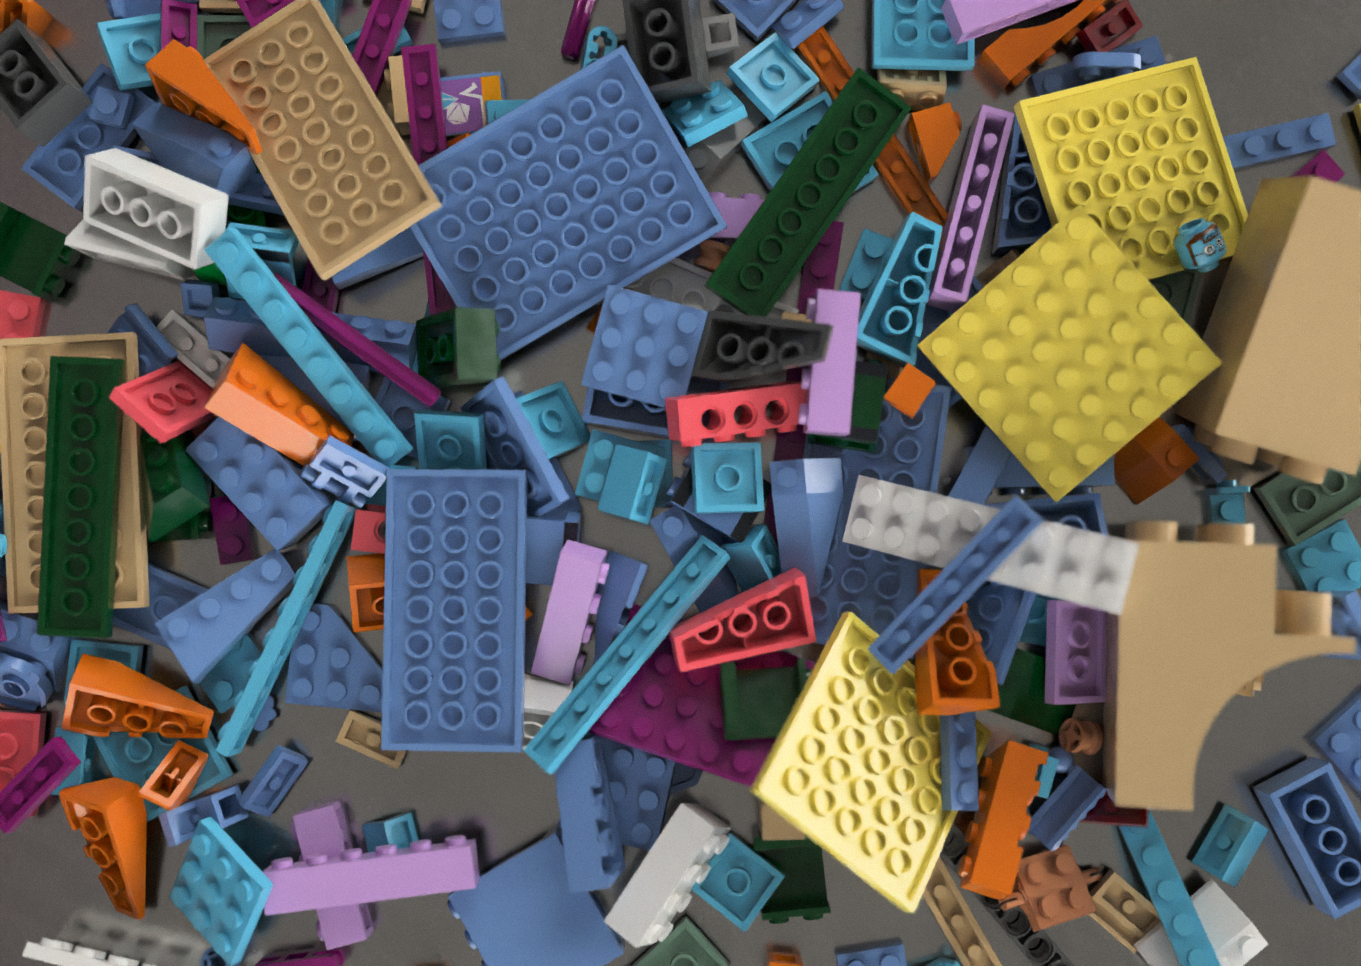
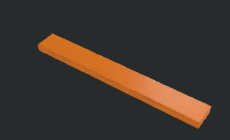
[795,26,948,250]

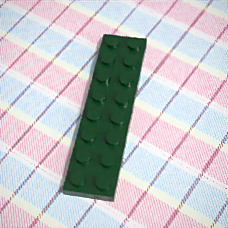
[704,67,912,317]
[37,356,125,638]

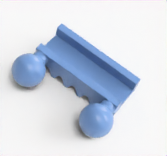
[1026,746,1107,852]

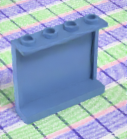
[448,827,625,966]

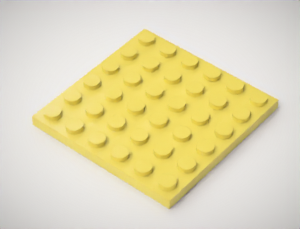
[1013,57,1248,281]
[917,205,1222,503]
[750,611,992,913]

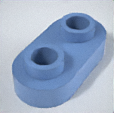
[1073,52,1141,81]

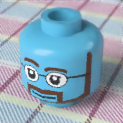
[1173,218,1227,273]

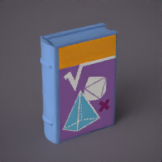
[440,71,506,141]

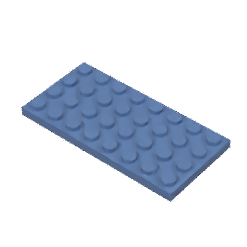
[803,379,951,659]
[381,469,527,752]

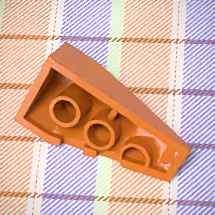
[145,39,262,155]
[1114,417,1200,505]
[346,553,385,633]
[915,569,1000,715]
[61,654,214,738]
[58,777,147,920]

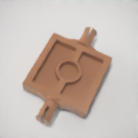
[998,845,1102,932]

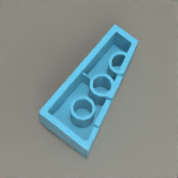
[856,212,943,368]

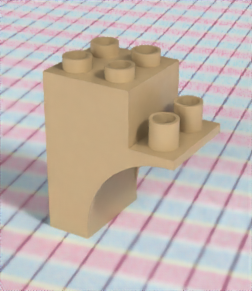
[1175,176,1361,484]
[1102,521,1356,811]

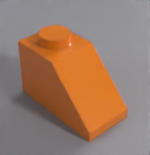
[906,102,962,185]

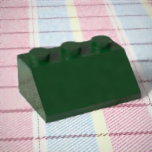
[140,428,210,541]

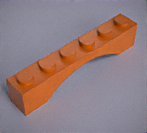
[977,0,1120,91]

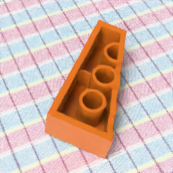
[204,343,355,466]
[958,740,1049,900]

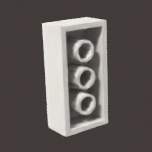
[83,148,229,270]
[603,803,732,948]

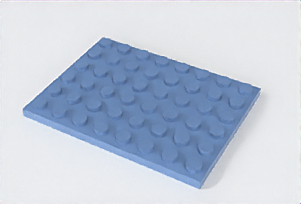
[410,45,728,360]

